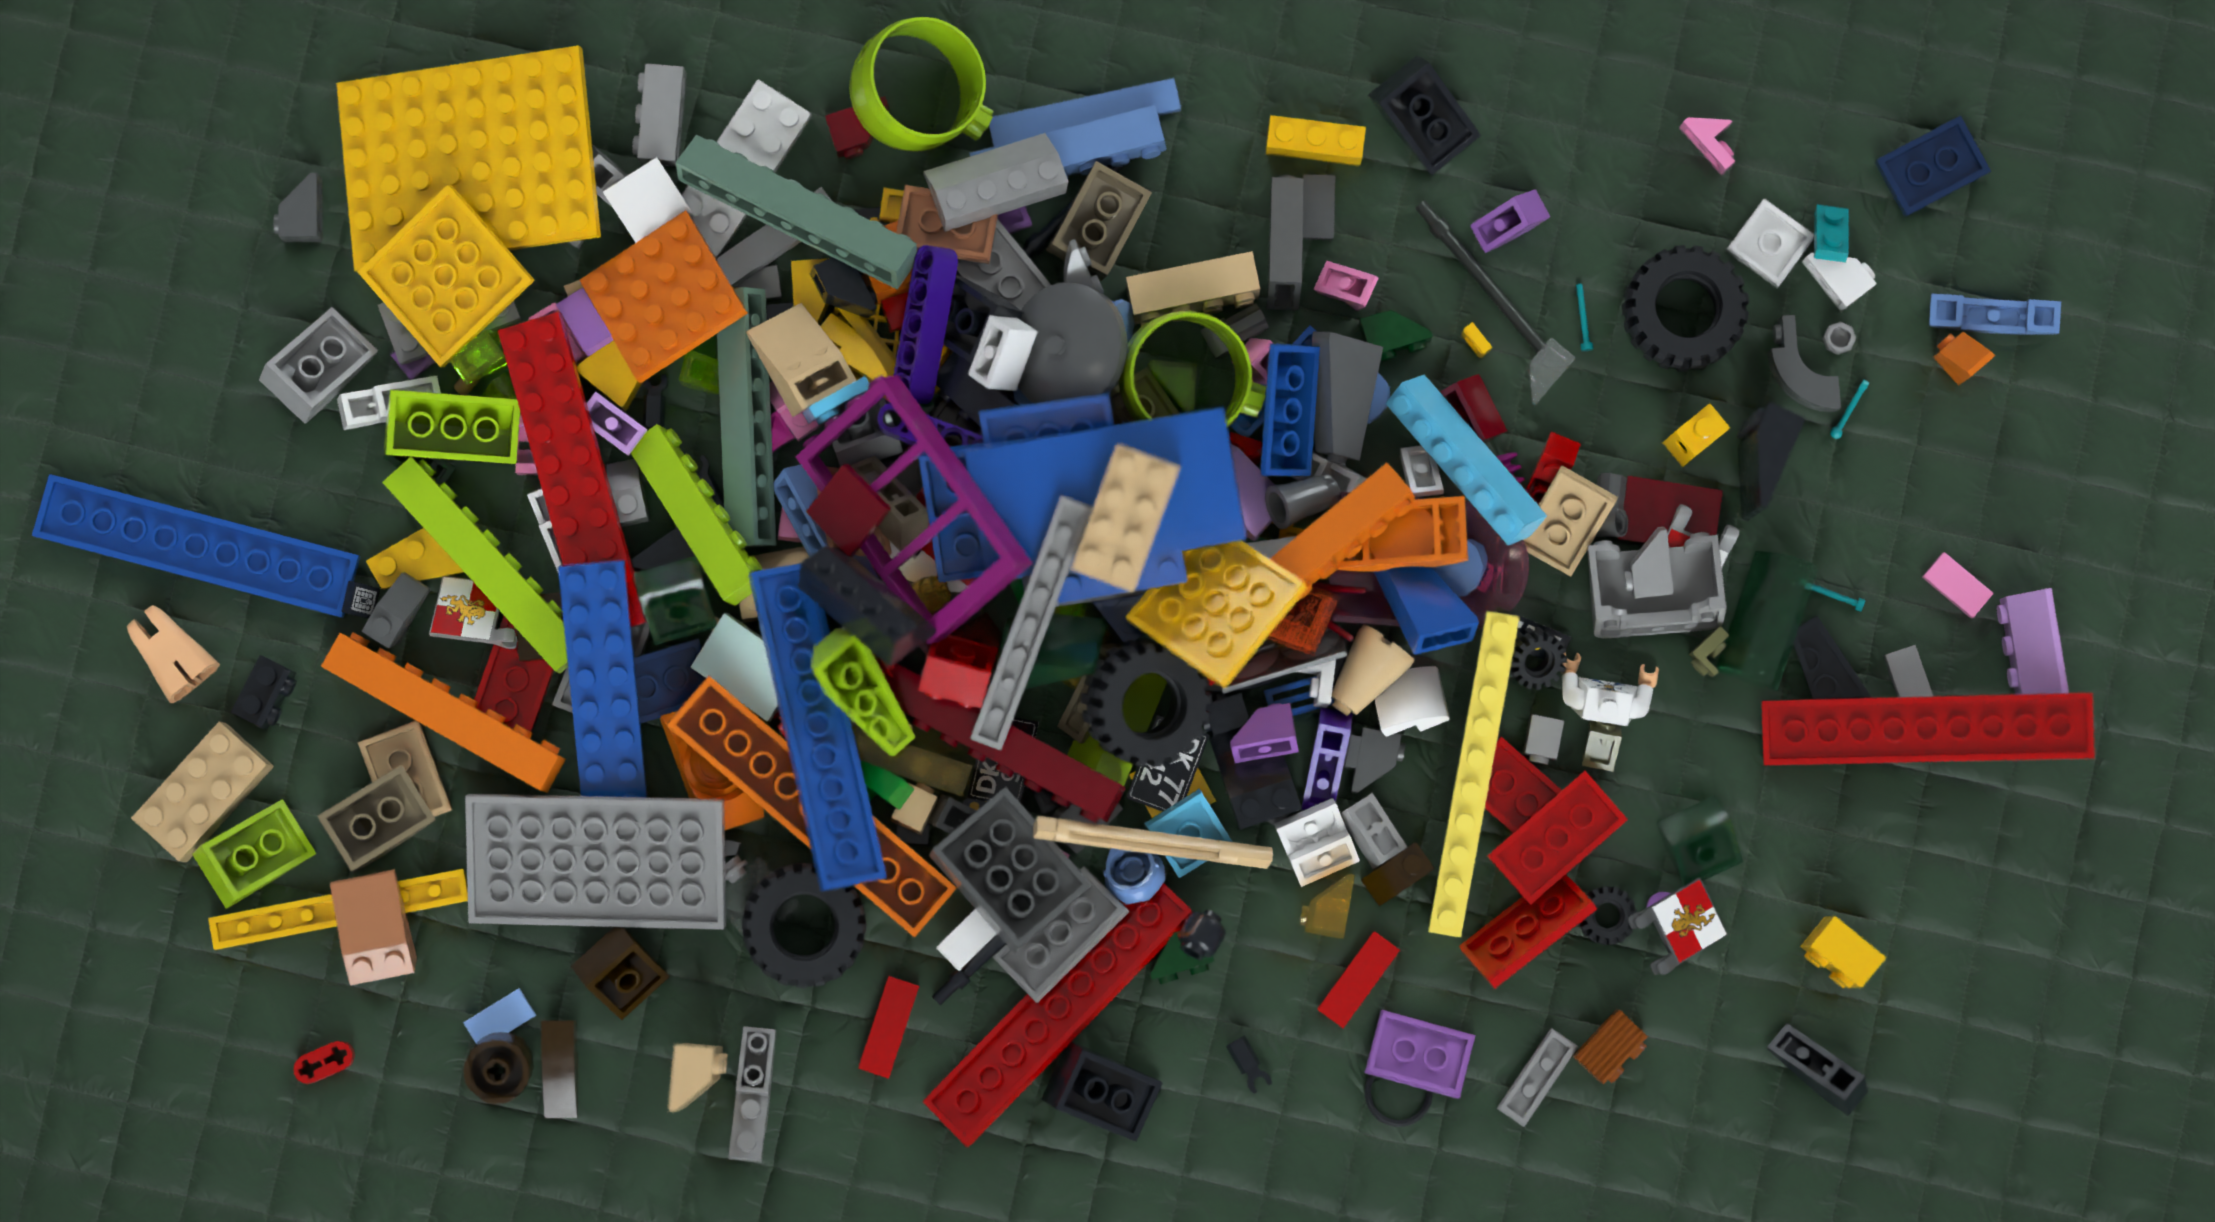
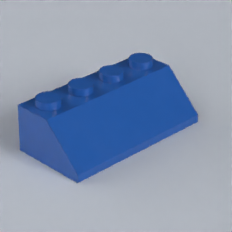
[1261,343,1320,476]

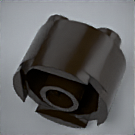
[464,1032,534,1104]

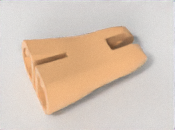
[127,605,220,703]

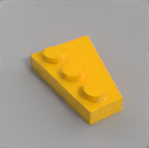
[366,528,464,590]

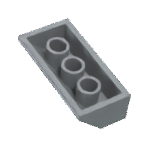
[924,133,1068,232]

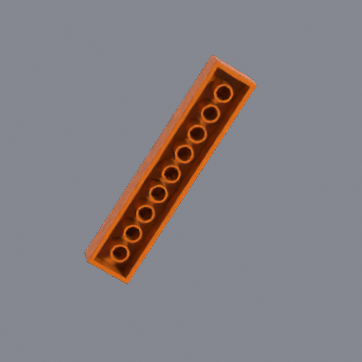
[666,676,957,937]

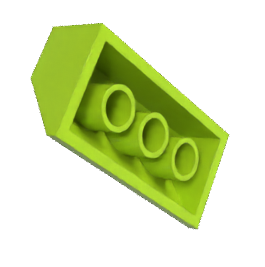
[384,390,520,464]

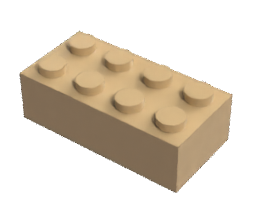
[1126,251,1260,327]
[1071,443,1182,592]
[131,721,274,862]

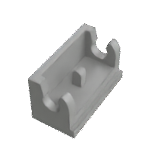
[1340,793,1408,869]

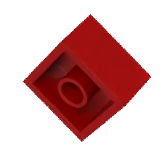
[918,635,998,708]

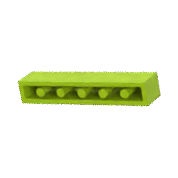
[631,424,763,606]

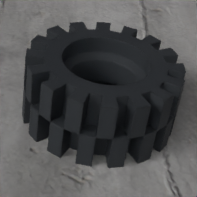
[1509,627,1567,690]
[1578,886,1637,945]

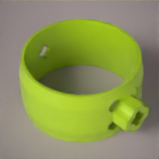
[849,17,994,151]
[1118,311,1267,427]

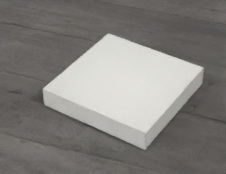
[603,157,692,242]
[1726,199,1814,288]

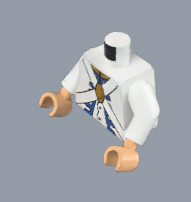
[1561,653,1659,726]

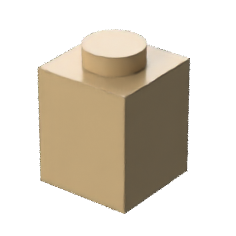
[891,782,938,836]

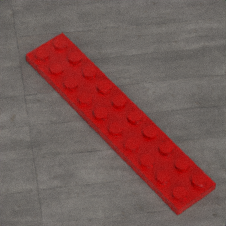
[498,312,648,627]
[1762,692,2095,765]
[922,883,1193,1148]

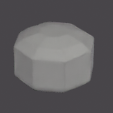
[1822,322,1856,355]

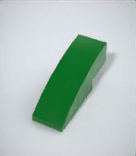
[860,761,915,810]

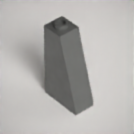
[1267,175,1304,310]
[1312,331,1383,465]

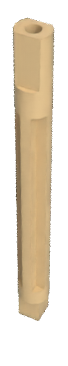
[1033,816,1273,869]

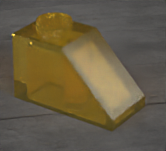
[1299,874,1355,939]

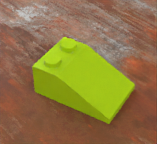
[192,799,316,909]

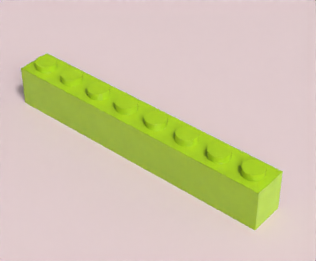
[382,457,568,674]

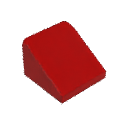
[1229,432,1263,465]

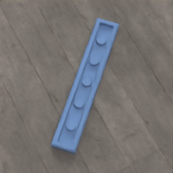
[989,78,1181,146]

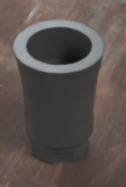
[1265,474,1340,529]

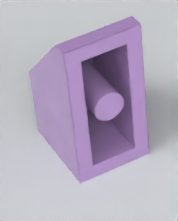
[587,391,647,456]

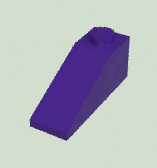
[1301,707,1353,810]

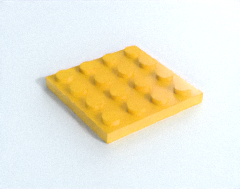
[358,184,535,367]
[1126,540,1307,688]

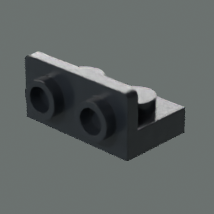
[231,655,297,730]

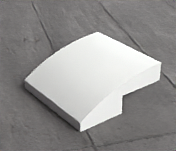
[1374,666,1450,737]
[1274,798,1360,887]

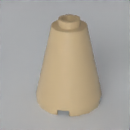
[1332,624,1414,716]

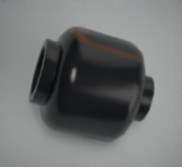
[1178,910,1226,960]

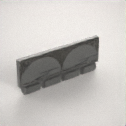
[1221,620,1347,694]

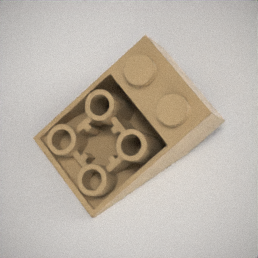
[746,303,857,417]

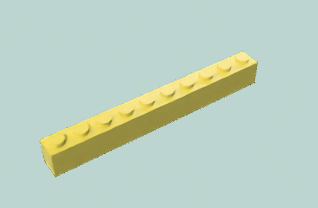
[1428,610,1519,938]

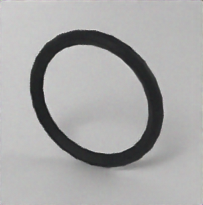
[1364,1075,1433,1127]

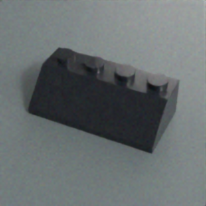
[797,546,937,667]

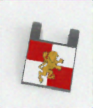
[1627,878,1728,975]

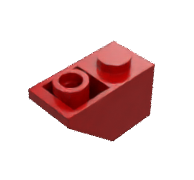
[1526,431,1581,504]

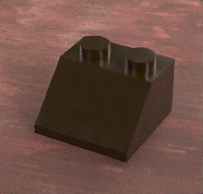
[571,927,670,1020]

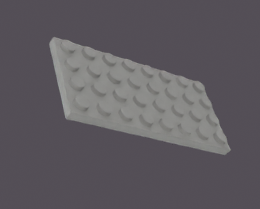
[465,794,726,929]

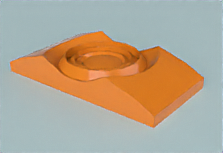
[1337,496,1468,572]
[660,711,765,831]

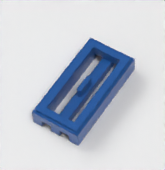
[1264,676,1334,716]

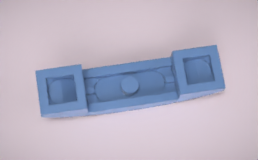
[1929,294,2061,335]

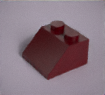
[1440,374,1507,443]

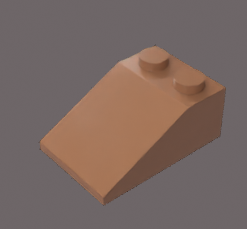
[330,869,417,985]

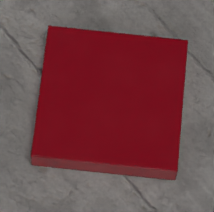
[806,464,892,557]

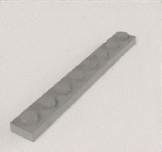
[970,495,1093,750]

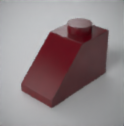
[825,96,889,159]

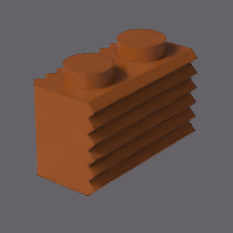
[1572,1009,1648,1084]

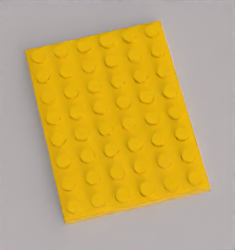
[337,46,601,272]

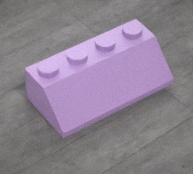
[1997,588,2069,694]

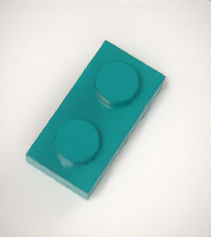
[1814,204,1849,263]

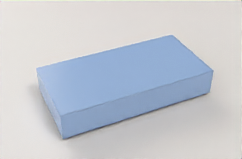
[463,988,537,1043]

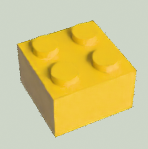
[1800,916,1886,989]

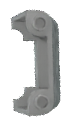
[1587,532,1726,638]

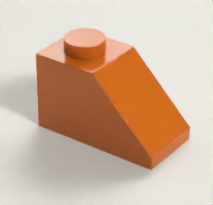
[1933,332,1995,386]

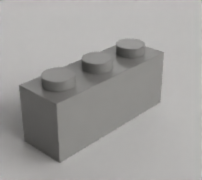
[633,64,687,167]

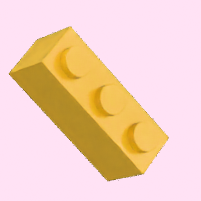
[1265,115,1366,166]

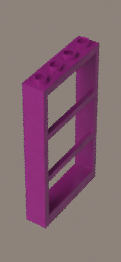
[796,375,1032,644]

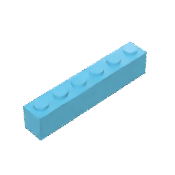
[1385,374,1547,546]

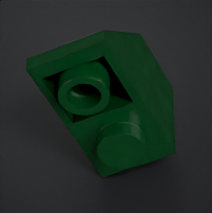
[1358,310,1433,362]
[1150,932,1214,985]

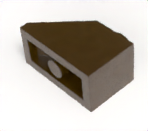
[1361,842,1435,906]

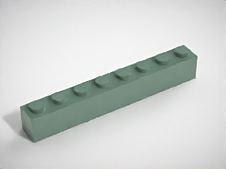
[676,135,917,289]
[717,287,776,548]

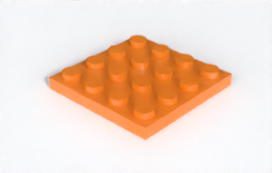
[579,210,748,383]

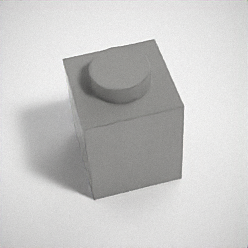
[1522,714,1564,765]

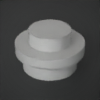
[725,855,748,884]

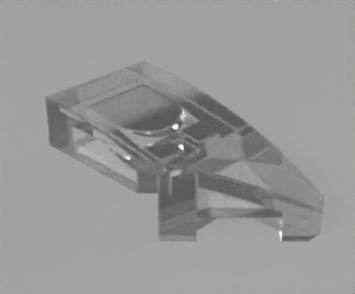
[1528,337,1576,406]

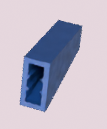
[1374,566,1479,655]

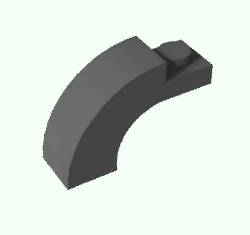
[1767,315,1841,412]

